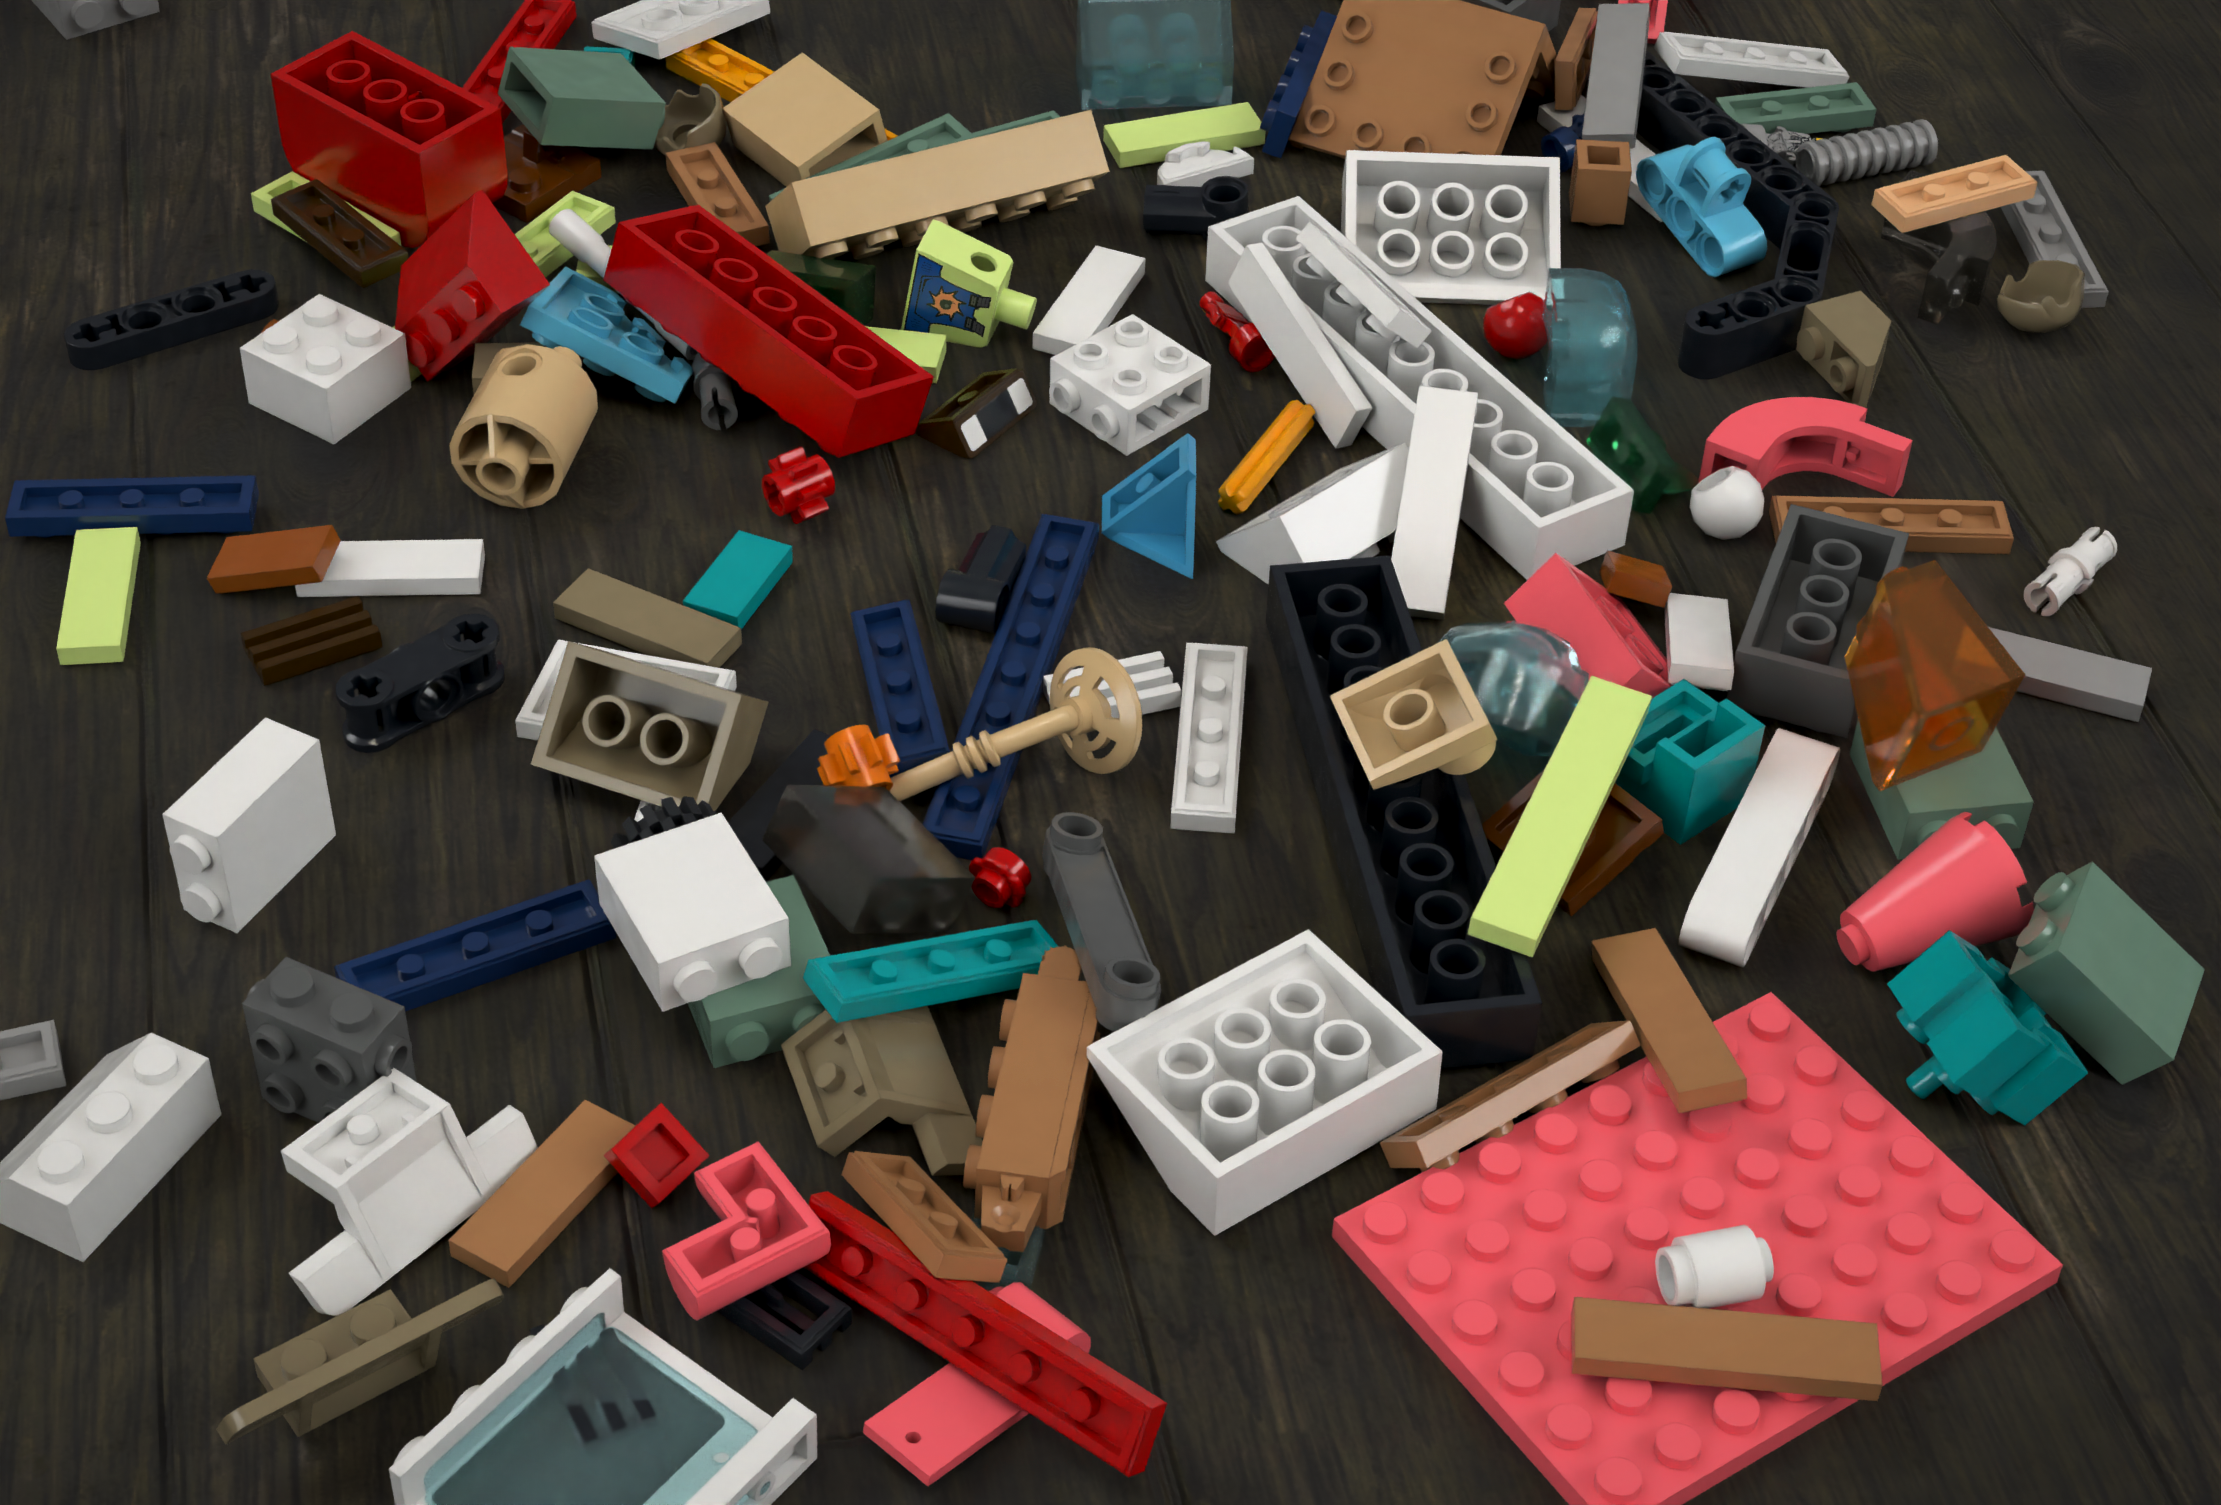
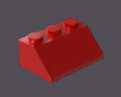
[395,189,550,382]

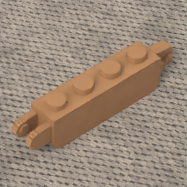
[963,945,1100,1252]

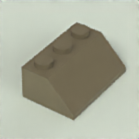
[531,641,769,811]

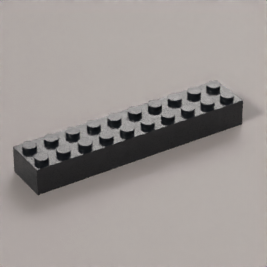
[1266,556,1542,1069]

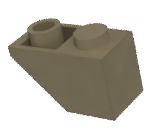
[1796,291,1891,408]

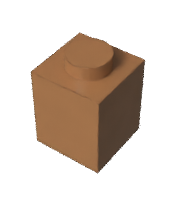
[1569,139,1632,226]

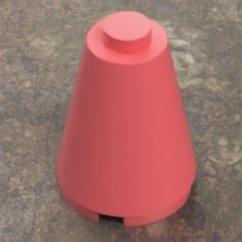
[1836,812,2034,972]

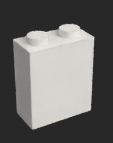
[162,717,336,933]
[594,812,791,1012]

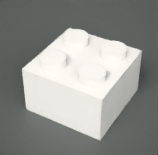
[240,294,411,444]

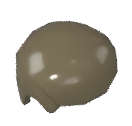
[654,83,727,156]
[1997,260,2085,333]

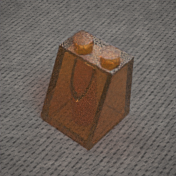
[1845,560,2025,791]

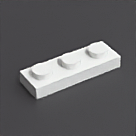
[1295,221,1431,348]

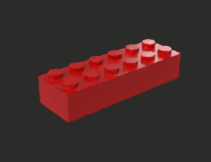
[603,204,934,458]

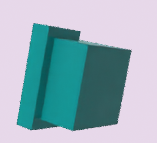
[1615,679,1765,845]

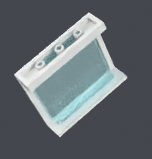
[389,1268,817,1505]

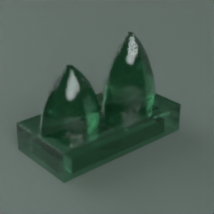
[1586,396,1699,514]

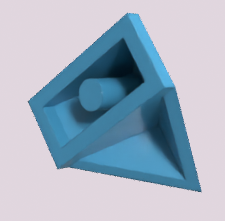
[1102,433,1196,579]

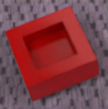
[603,1103,710,1209]

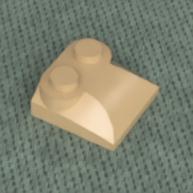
[1330,639,1497,790]

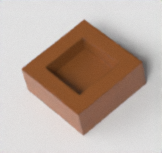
[1599,550,1672,608]

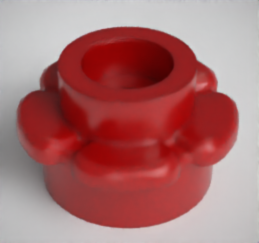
[969,847,1032,908]

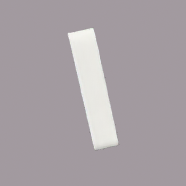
[1679,728,1840,967]

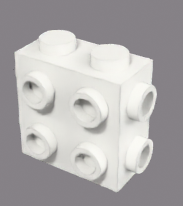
[1049,314,1211,456]

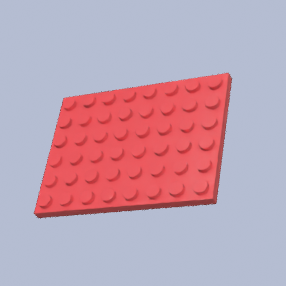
[1332,992,2063,1505]

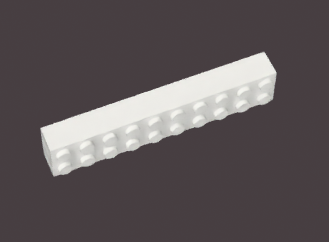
[1205,196,1634,580]

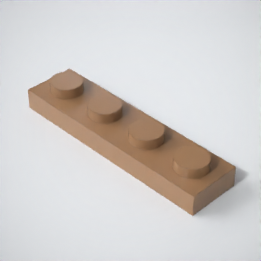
[1380,1020,1641,1173]

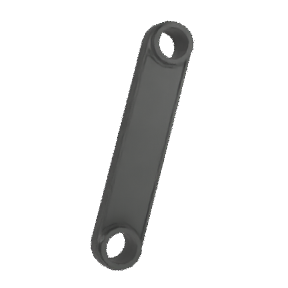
[1042,812,1161,1032]

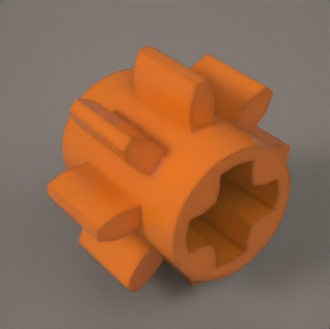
[817,725,900,805]

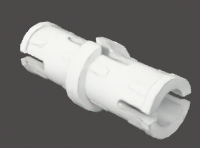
[2024,527,2117,616]

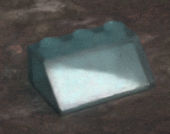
[1076,0,1234,110]

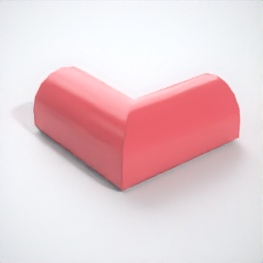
[662,1141,831,1321]

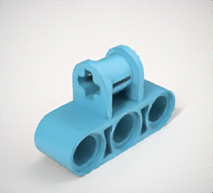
[1636,137,1767,277]

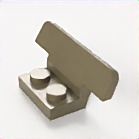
[781,1006,983,1176]
[216,1278,504,1444]

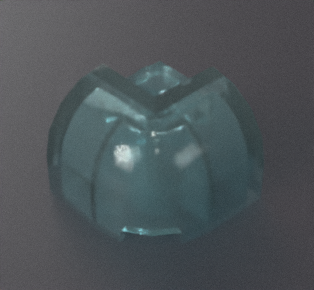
[1543,268,1638,427]
[1438,621,1589,756]

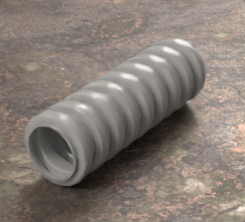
[1796,119,1938,186]

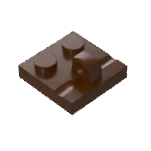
[492,124,601,223]
[1482,769,1664,917]

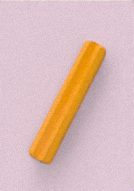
[1218,400,1315,514]

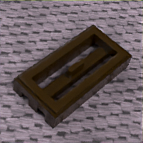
[240,596,383,686]

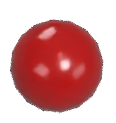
[1482,291,1553,359]

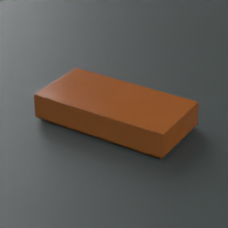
[206,525,341,594]

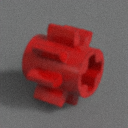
[762,446,835,524]

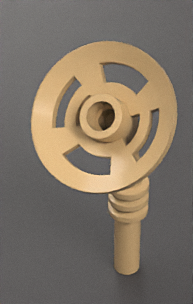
[890,647,1142,803]

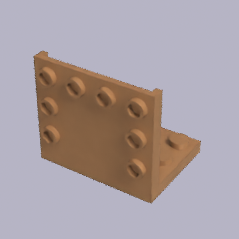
[1289,0,1557,159]

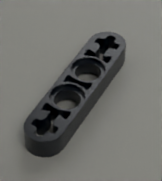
[64,269,279,370]

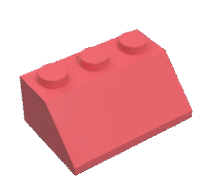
[1504,553,1673,714]

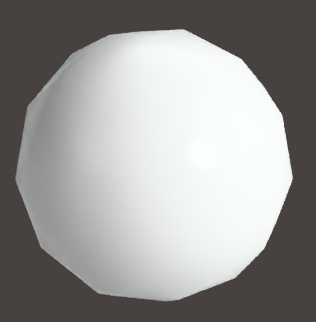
[1690,466,1764,540]

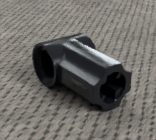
[1143,176,1249,242]
[935,525,1026,634]

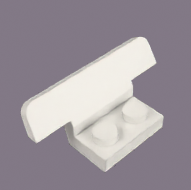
[281,1068,538,1316]

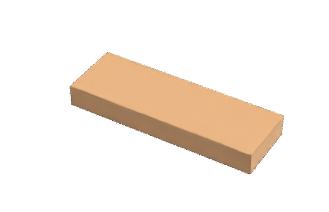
[1872,155,2038,233]

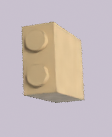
[722,52,888,187]

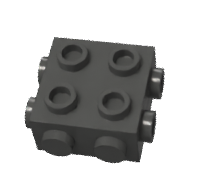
[242,957,417,1123]

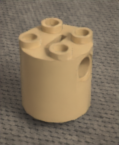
[449,344,598,509]

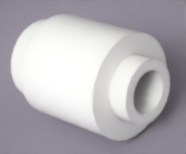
[1655,1225,1774,1309]

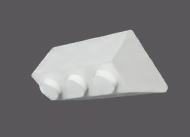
[1216,443,1409,584]
[0,1033,221,1262]

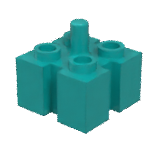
[1887,930,2088,1126]

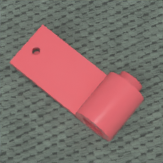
[863,1282,1091,1487]

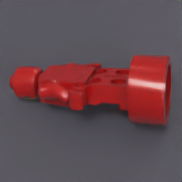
[1199,291,1275,372]

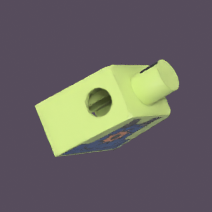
[901,219,1037,348]

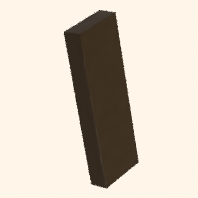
[271,179,408,288]

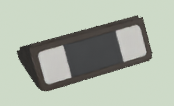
[916,368,1037,459]

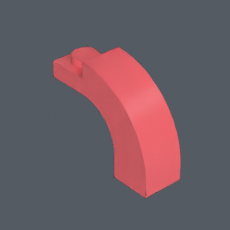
[1698,397,1913,497]

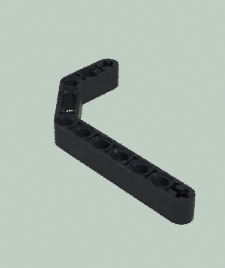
[1637,50,1839,380]

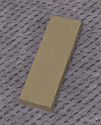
[553,568,742,668]

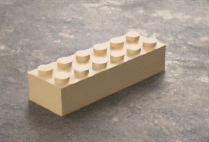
[765,110,1110,272]

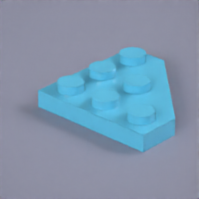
[520,266,693,403]

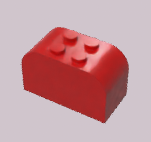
[271,31,508,248]

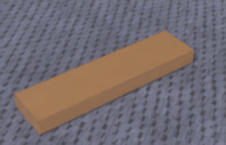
[1769,496,2014,554]
[1591,928,1747,1113]
[1571,1297,1883,1401]

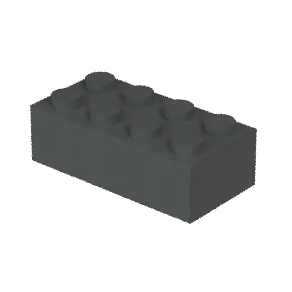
[1727,504,1909,738]

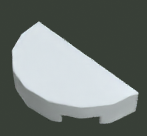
[1157,141,1254,187]

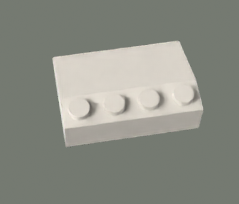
[1341,150,1561,307]
[1086,929,1443,1236]

